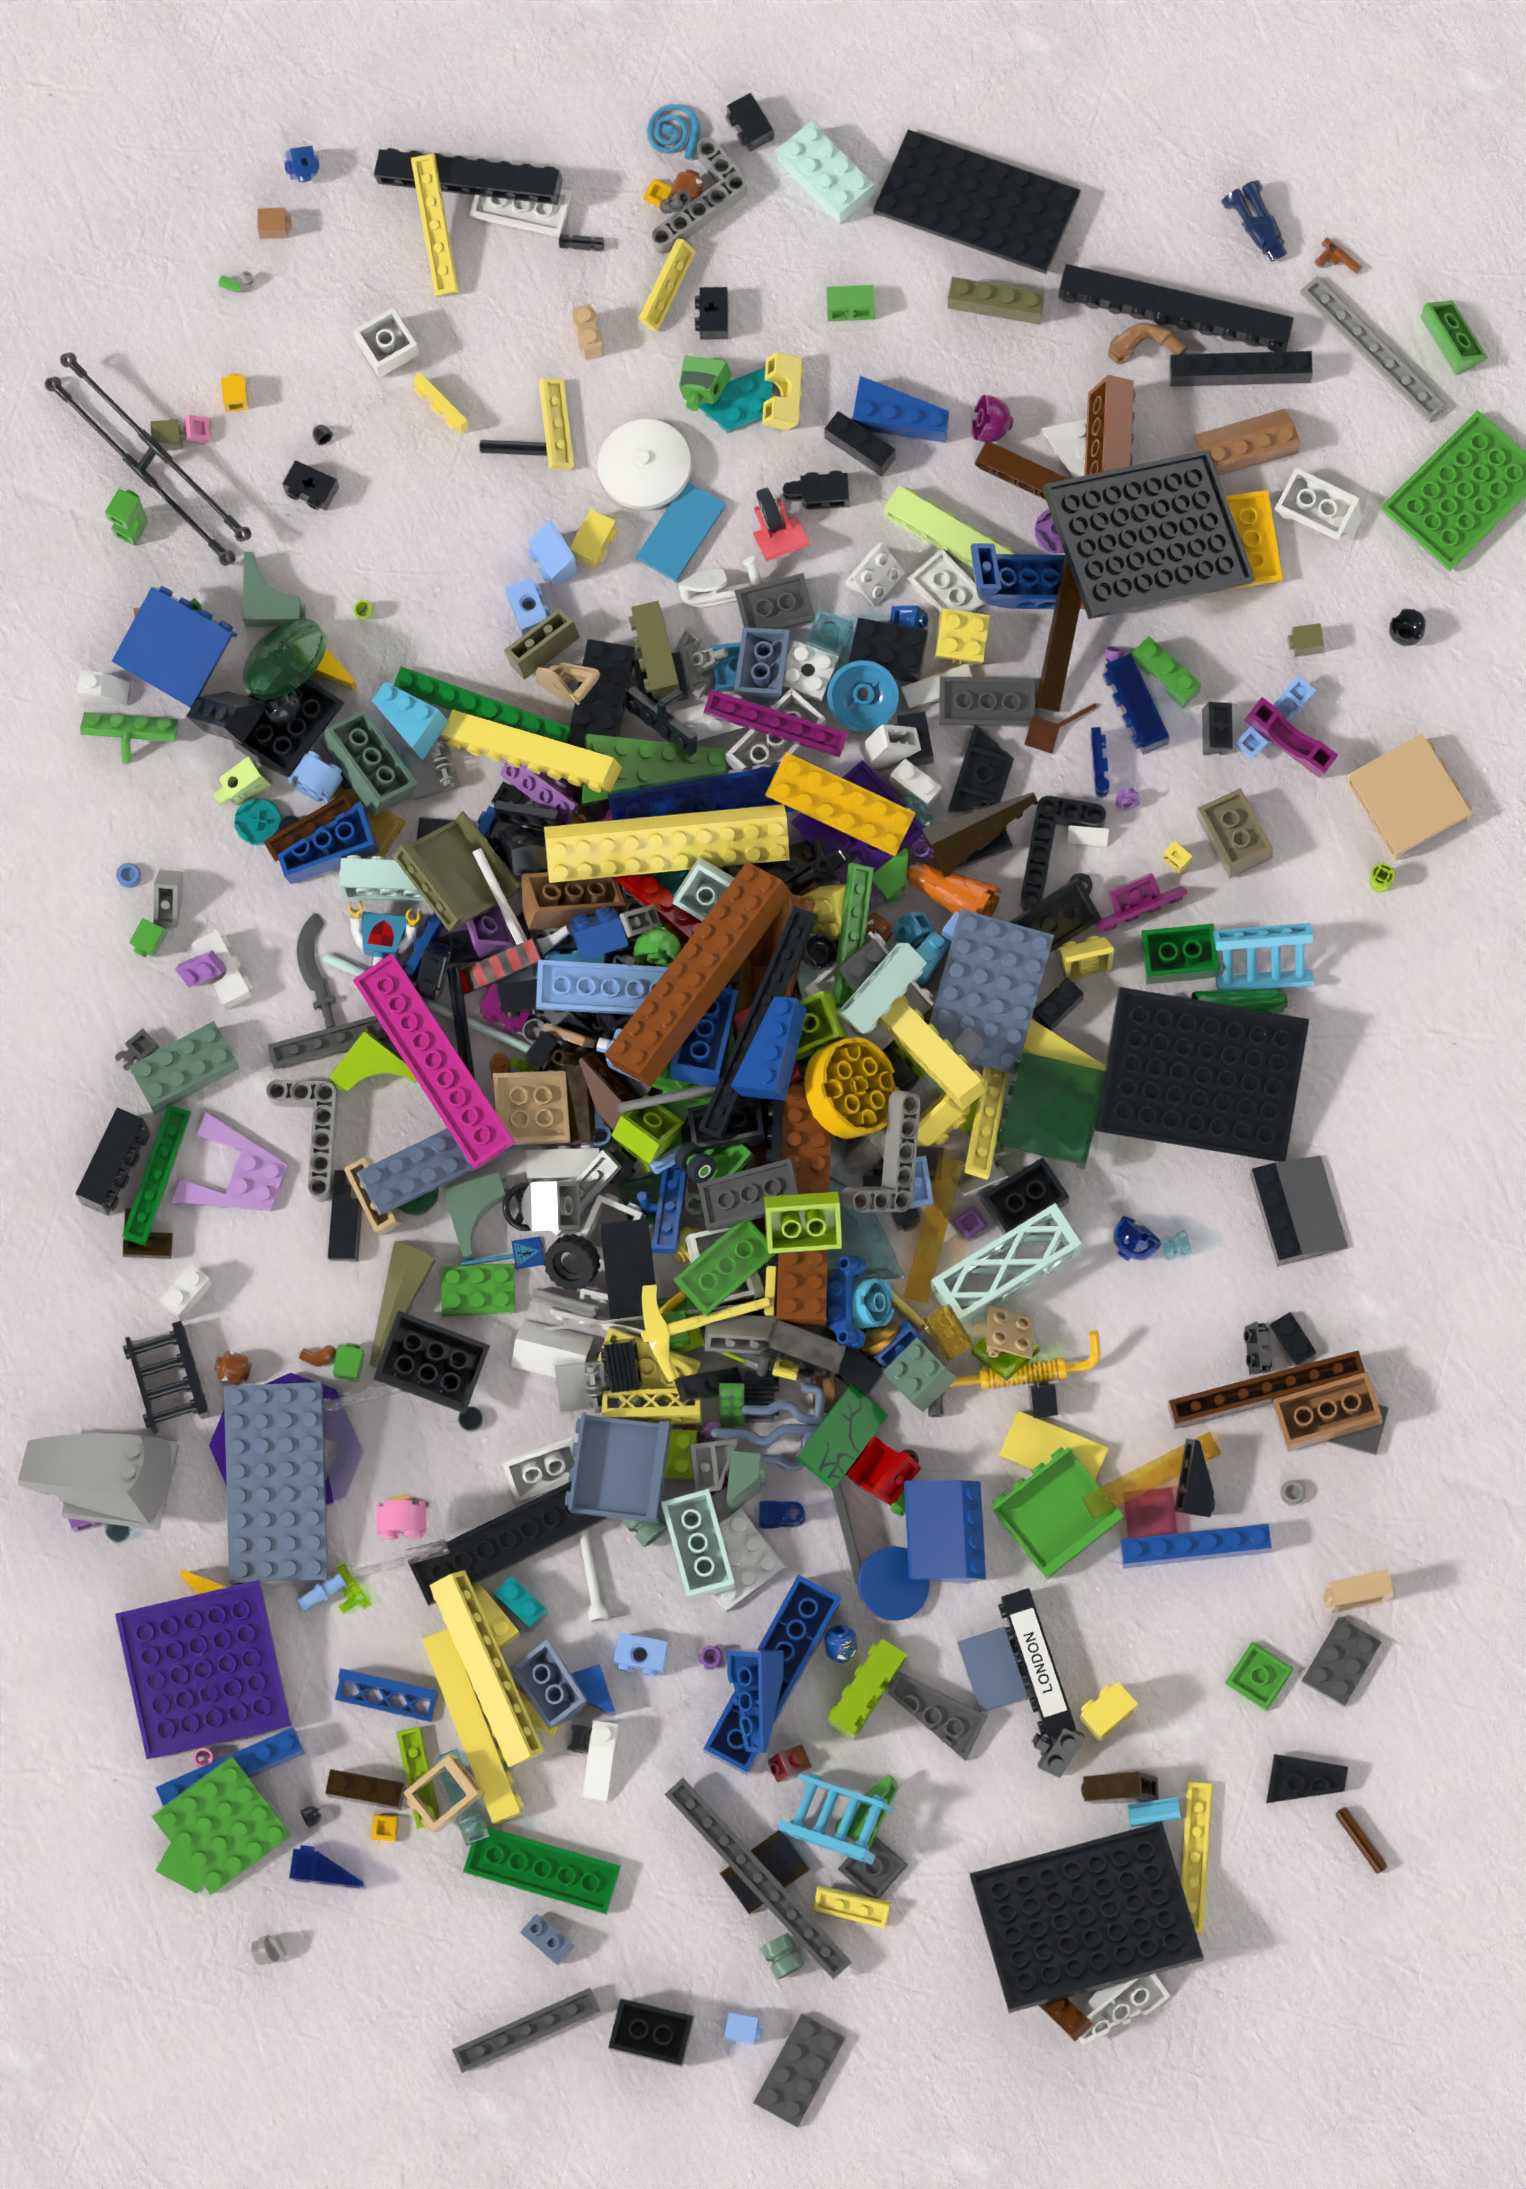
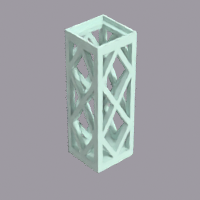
[931,1203,1082,1330]

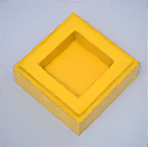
[643,178,672,208]
[371,1814,399,1842]

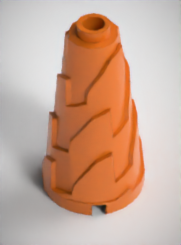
[907,862,1001,917]

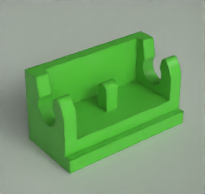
[827,285,874,321]

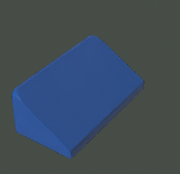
[873,1320,926,1369]

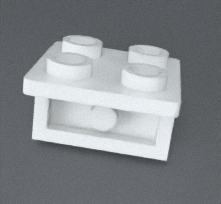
[845,543,904,607]

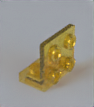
[923,1304,974,1361]

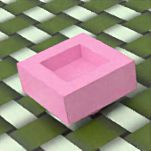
[184,415,210,443]

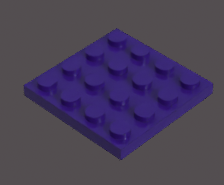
[791,760,925,884]

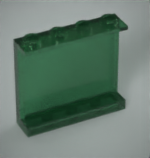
[996,1052,1104,1169]

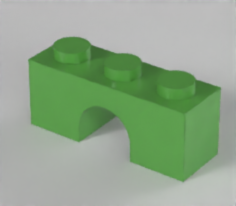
[105,488,148,546]
[1131,636,1201,708]

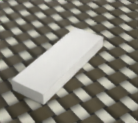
[901,663,973,711]

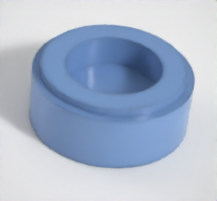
[116,863,141,888]

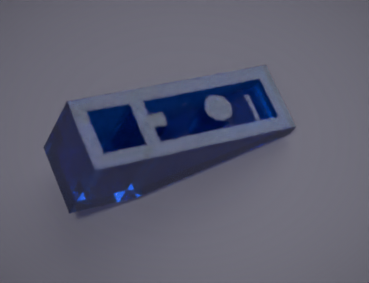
[289,1845,366,1890]

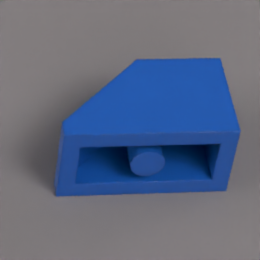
[571,1664,616,1716]

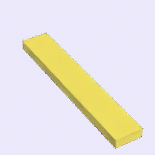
[411,154,459,297]
[964,1067,1009,1180]
[1181,1782,1213,1934]

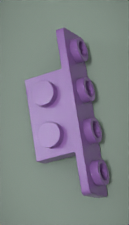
[500,761,578,824]

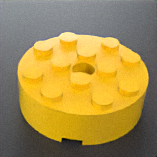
[804,1037,899,1139]

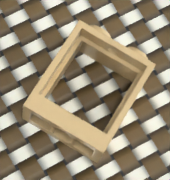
[1323,1569,1394,1613]
[403,1755,485,1832]

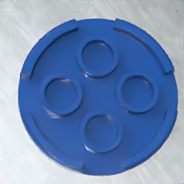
[857,1546,930,1621]

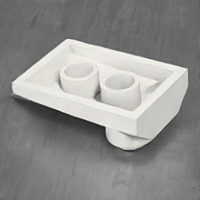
[1274,467,1364,540]

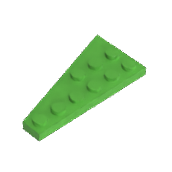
[582,734,727,806]

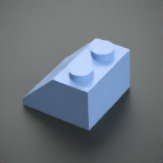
[527,519,578,587]

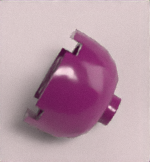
[972,395,1013,443]

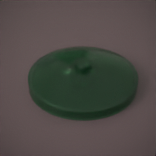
[243,619,327,699]

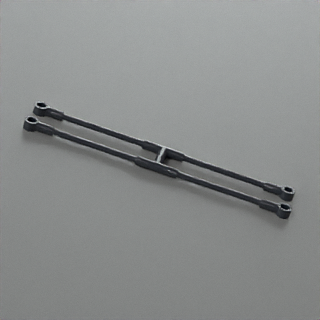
[45,352,252,566]

